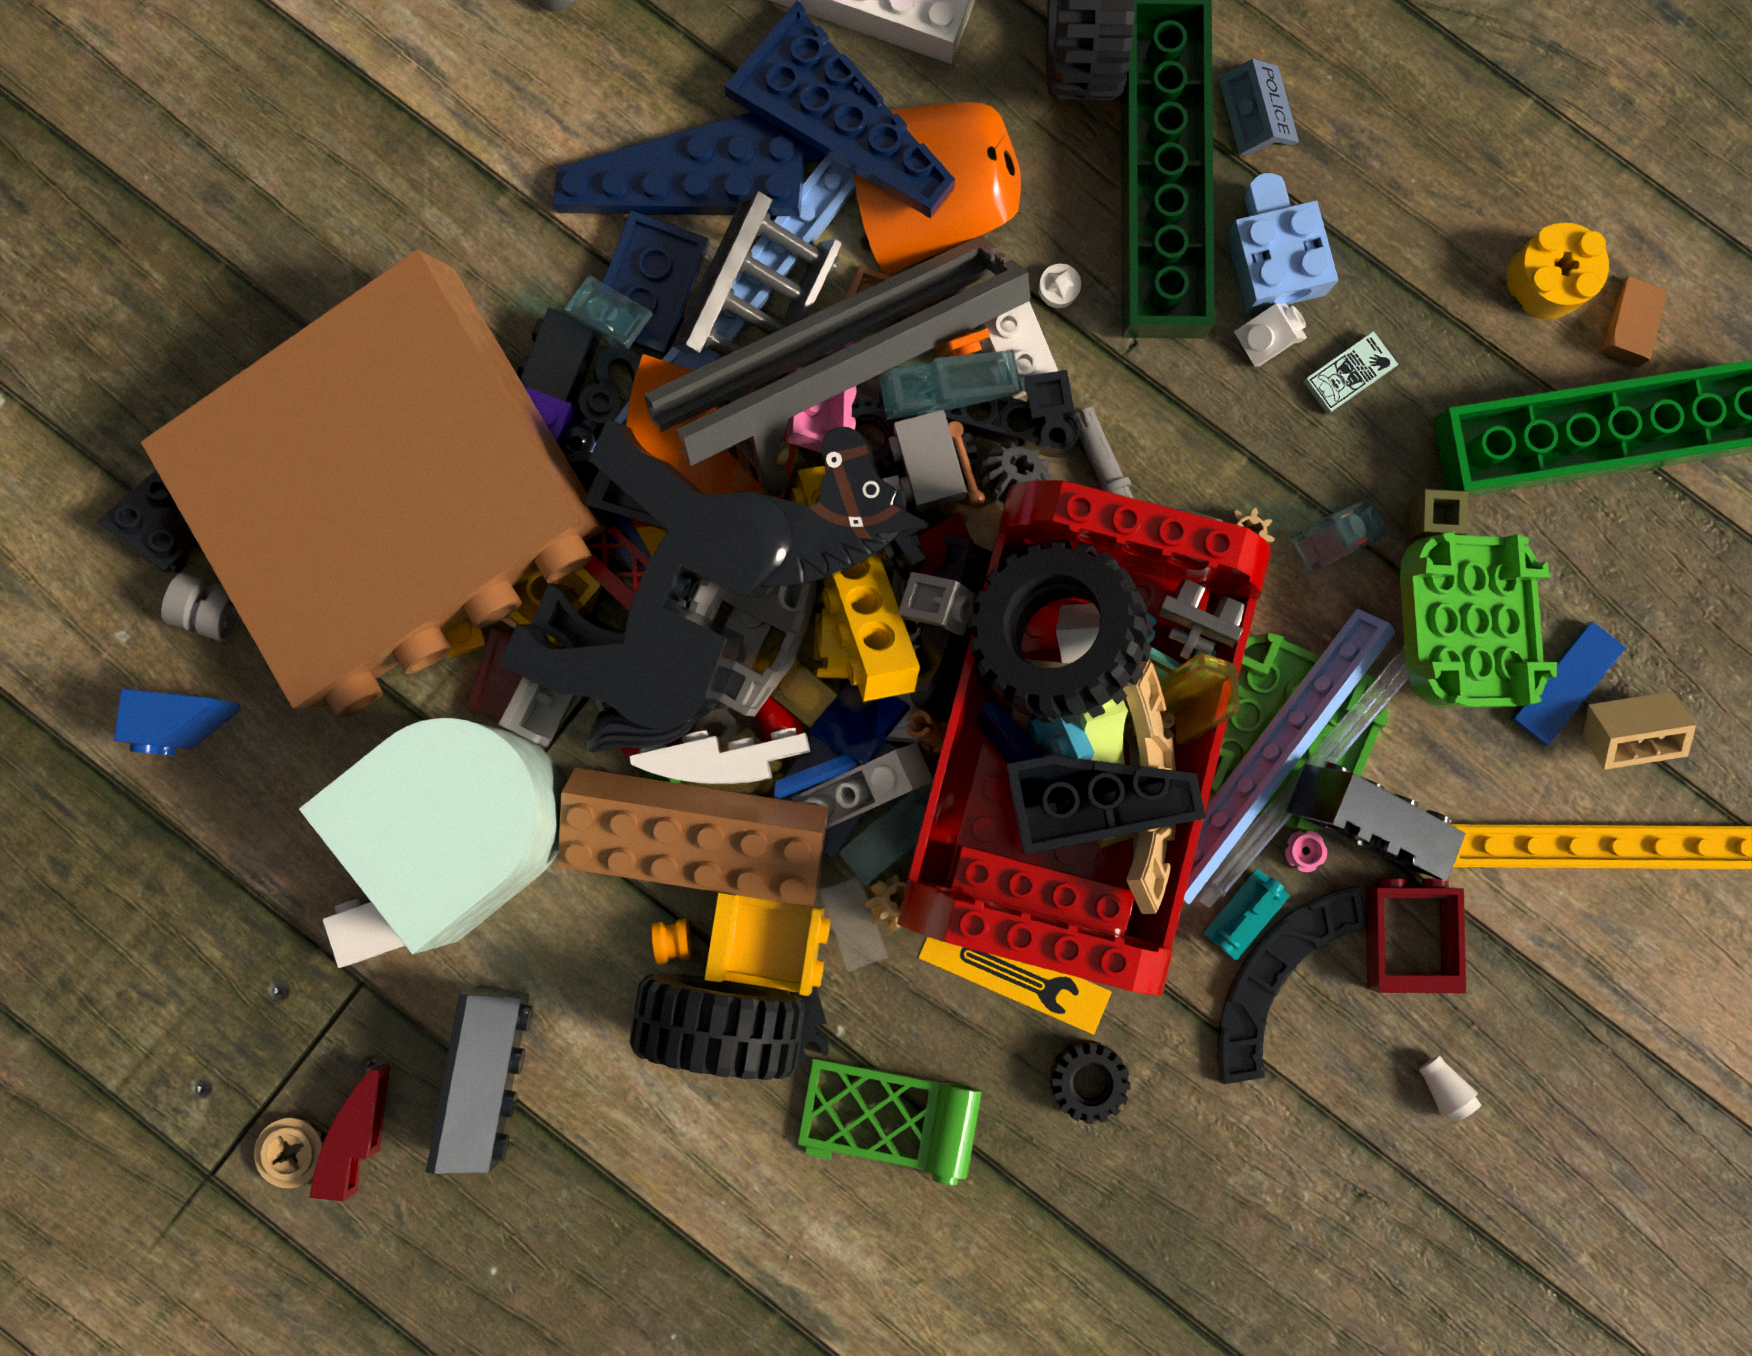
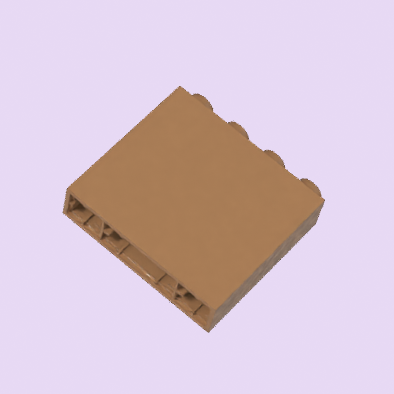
[141,249,607,719]

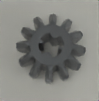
[978,439,1052,505]

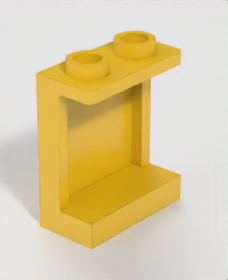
[704,893,831,996]

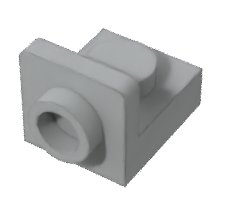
[898,572,976,635]

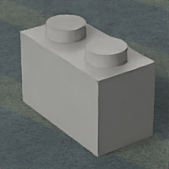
[888,409,967,513]

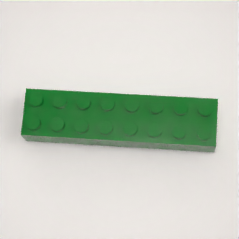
[1433,360,1752,497]

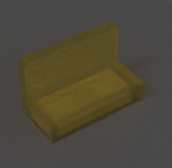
[1159,652,1240,746]

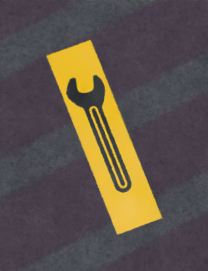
[918,936,1112,1035]

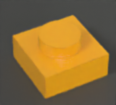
[444,618,489,658]

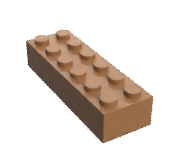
[558,768,829,907]

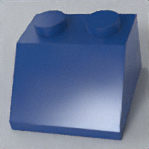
[114,689,240,756]

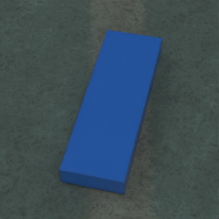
[1510,621,1626,746]

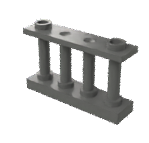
[672,191,842,390]

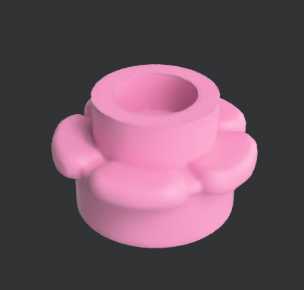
[1285,831,1327,872]

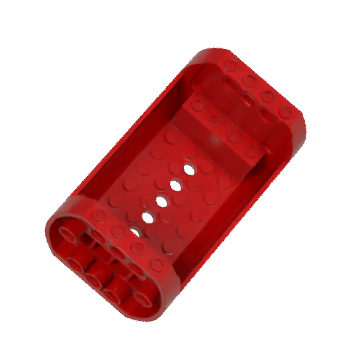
[897,480,1272,996]

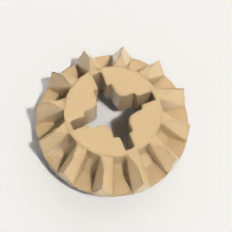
[254,1116,323,1188]

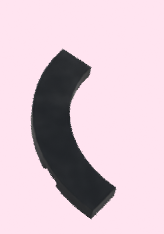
[1217,886,1368,1085]

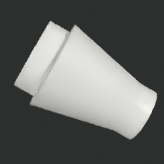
[1418,1055,1481,1124]

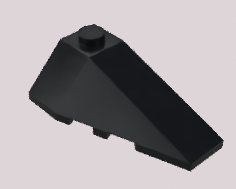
[1006,755,1206,855]

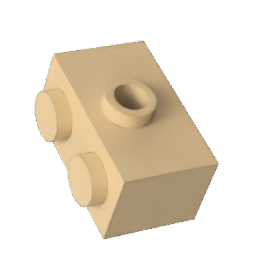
[1582,691,1696,770]

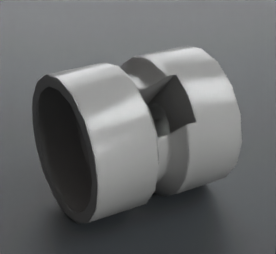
[161,572,241,642]

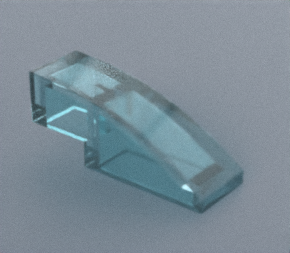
[879,350,1022,419]

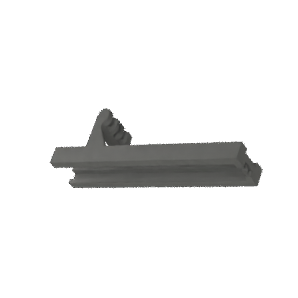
[644,236,1030,496]

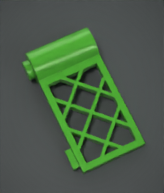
[798,1057,982,1185]

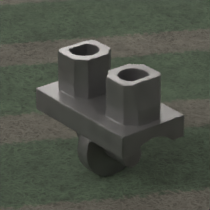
[1158,579,1245,660]

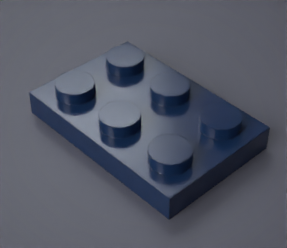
[588,210,710,357]

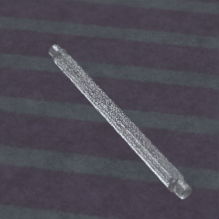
[1196,645,1409,909]

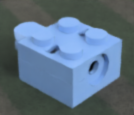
[1226,173,1339,314]

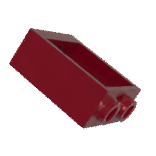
[1365,878,1466,993]

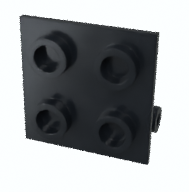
[97,470,197,574]

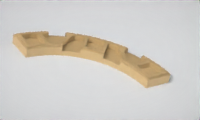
[1123,658,1176,914]

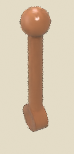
[948,421,985,506]

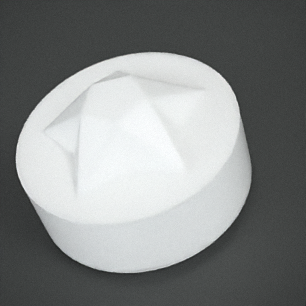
[1039,264,1081,308]

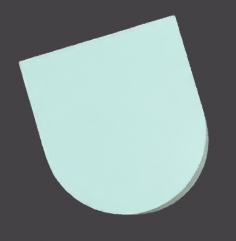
[299,718,565,955]

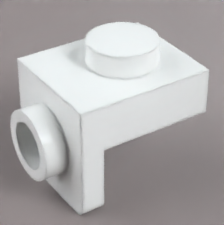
[1234,303,1307,367]

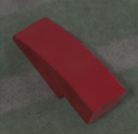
[309,1064,390,1202]

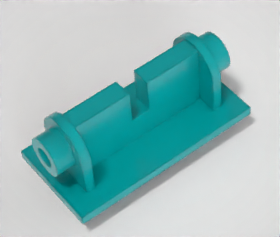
[1202,868,1290,961]

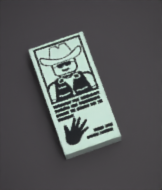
[1303,331,1398,415]

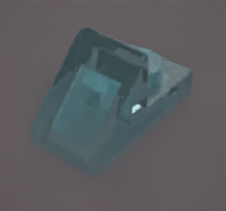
[564,275,653,350]

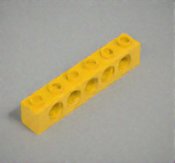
[790,466,920,702]

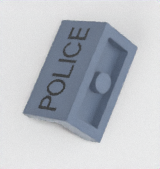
[1218,58,1299,156]

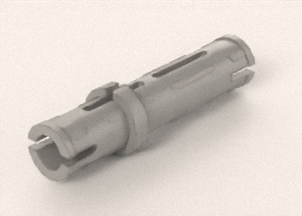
[1072,407,1133,498]

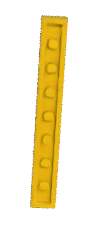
[1450,824,1752,869]

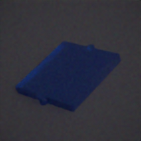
[809,682,910,765]

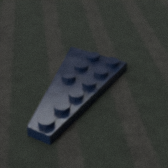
[724,1,955,219]
[553,112,806,216]

